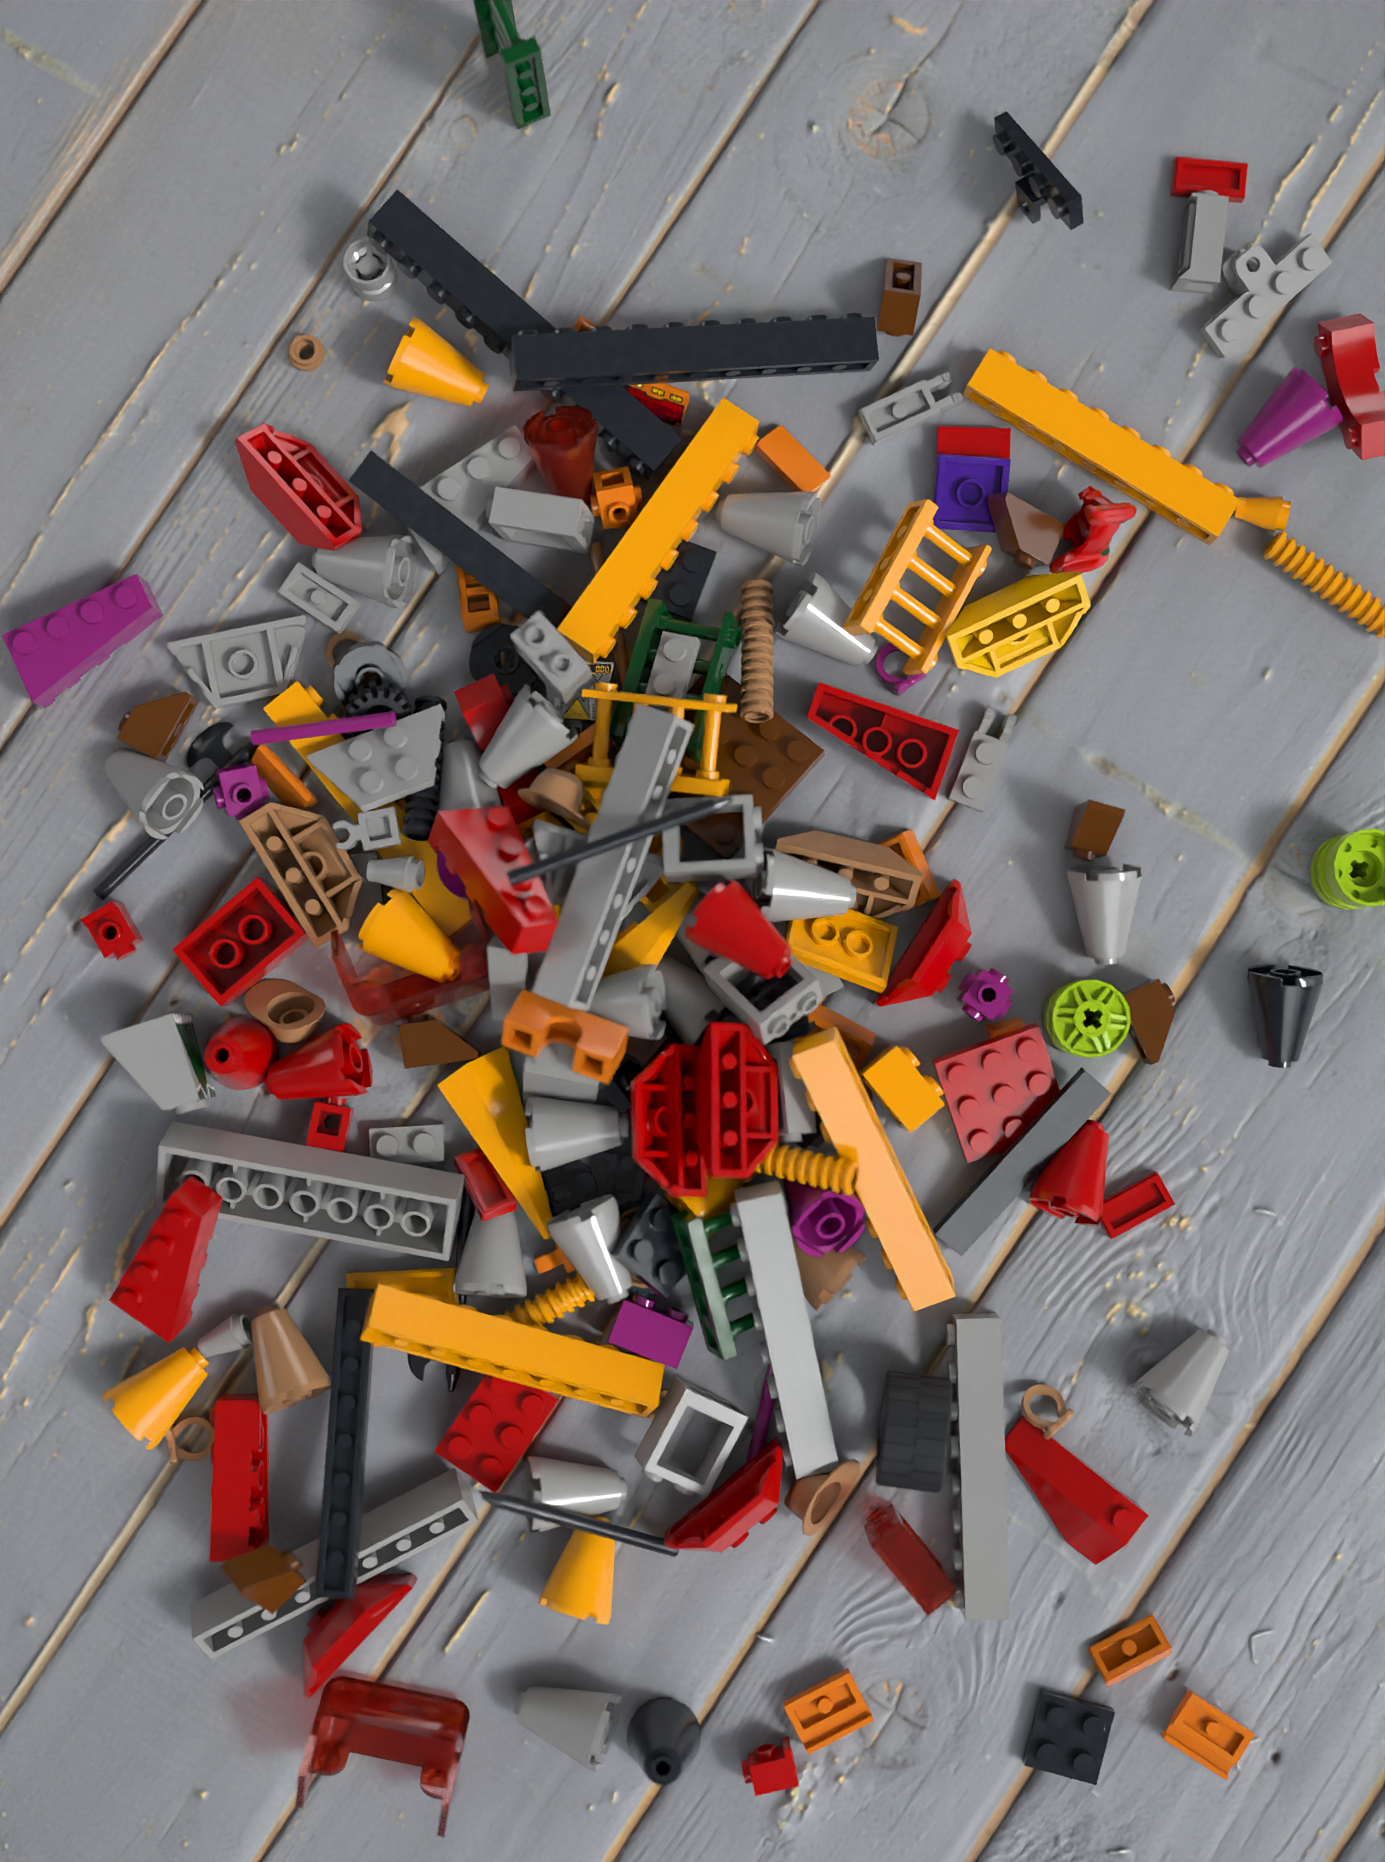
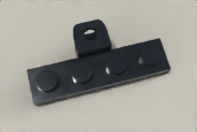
[993,111,1084,230]

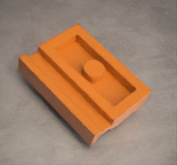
[544,723,617,775]
[783,1668,874,1755]
[1160,1689,1255,1780]

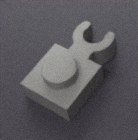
[333,807,402,851]

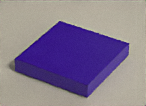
[933,454,1011,533]

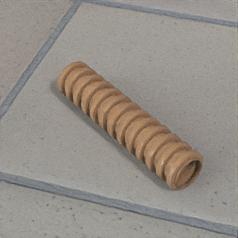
[740,579,774,723]

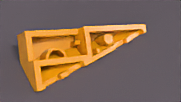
[601,881,700,978]
[437,1046,553,1240]

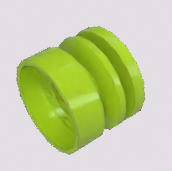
[1310,829,1385,910]
[1042,980,1131,1058]

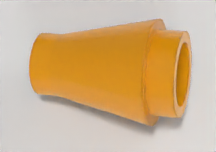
[1234,496,1291,533]

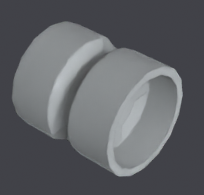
[343,237,398,302]

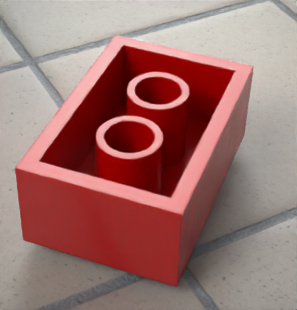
[172,877,309,1006]
[434,1374,561,1492]

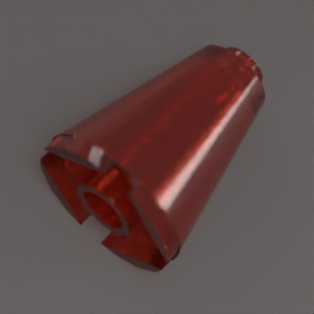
[523,406,598,506]

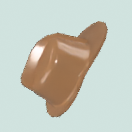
[517,768,592,831]
[244,979,326,1043]
[784,1459,860,1536]

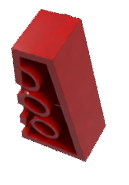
[806,682,959,800]
[428,806,559,955]
[109,1176,223,1343]
[209,1393,270,1562]

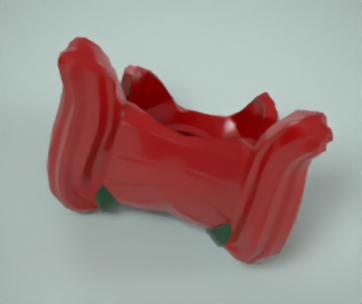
[1049,486,1137,573]

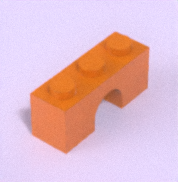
[502,989,629,1084]

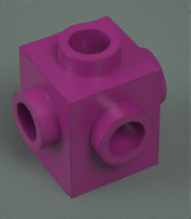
[213,762,269,820]
[956,968,1014,1022]

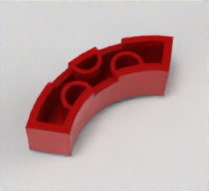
[1314,313,1385,460]
[454,673,557,825]

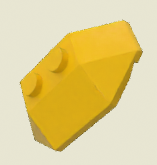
[945,571,1091,678]

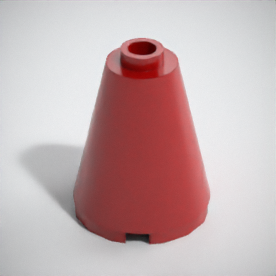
[685,878,793,979]
[204,1017,278,1090]
[264,1022,373,1100]
[1028,1119,1109,1227]

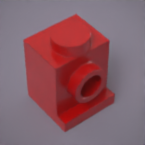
[80,901,144,961]
[306,1097,354,1152]
[741,1736,799,1796]

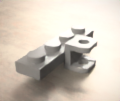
[1199,233,1333,359]

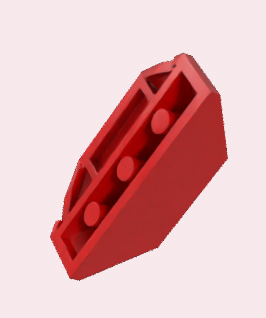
[235,423,362,551]
[872,879,972,1007]
[696,1022,778,1178]
[631,1044,708,1197]
[664,1436,783,1553]
[303,1573,418,1699]

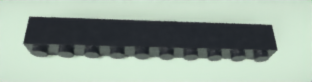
[367,189,681,480]
[507,313,879,392]

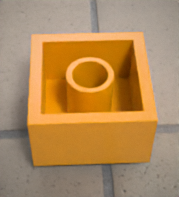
[857,1045,945,1133]

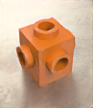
[589,466,644,530]

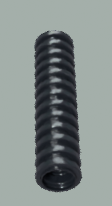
[402,695,447,841]

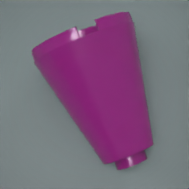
[1236,367,1343,468]
[783,1176,865,1257]

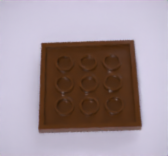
[667,673,825,860]

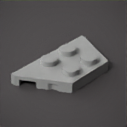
[167,615,309,709]
[307,704,445,812]
[532,819,664,922]

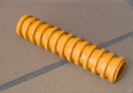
[1263,531,1385,639]
[754,1142,860,1195]
[504,1272,595,1327]

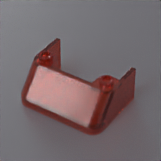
[331,887,493,1025]
[296,1676,470,1837]

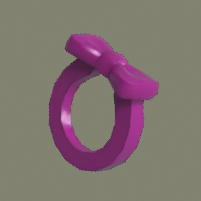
[876,643,927,696]

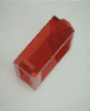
[864,1503,957,1616]

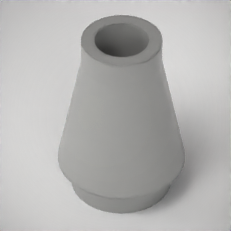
[367,856,425,893]
[197,1314,252,1358]

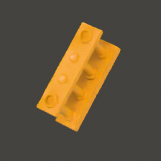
[842,499,992,675]
[575,682,737,796]

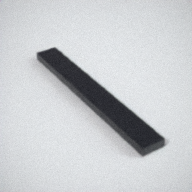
[348,450,587,661]
[315,1288,375,1599]

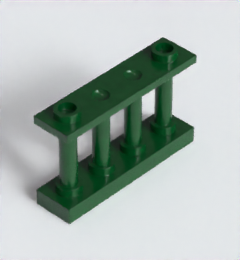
[473,0,551,129]
[609,598,741,763]
[671,1182,756,1361]

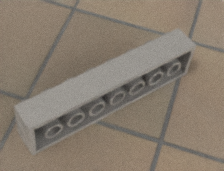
[155,1121,465,1261]

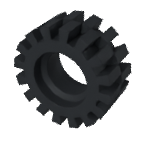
[345,681,412,737]

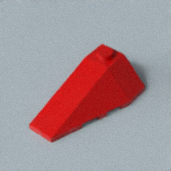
[1005,1414,1149,1565]

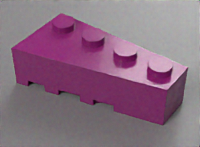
[2,574,163,708]

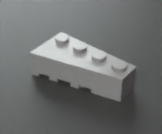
[404,424,539,575]

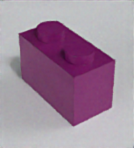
[608,1293,694,1369]

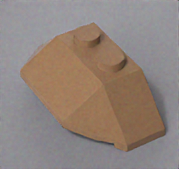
[239,802,364,949]
[775,830,923,919]

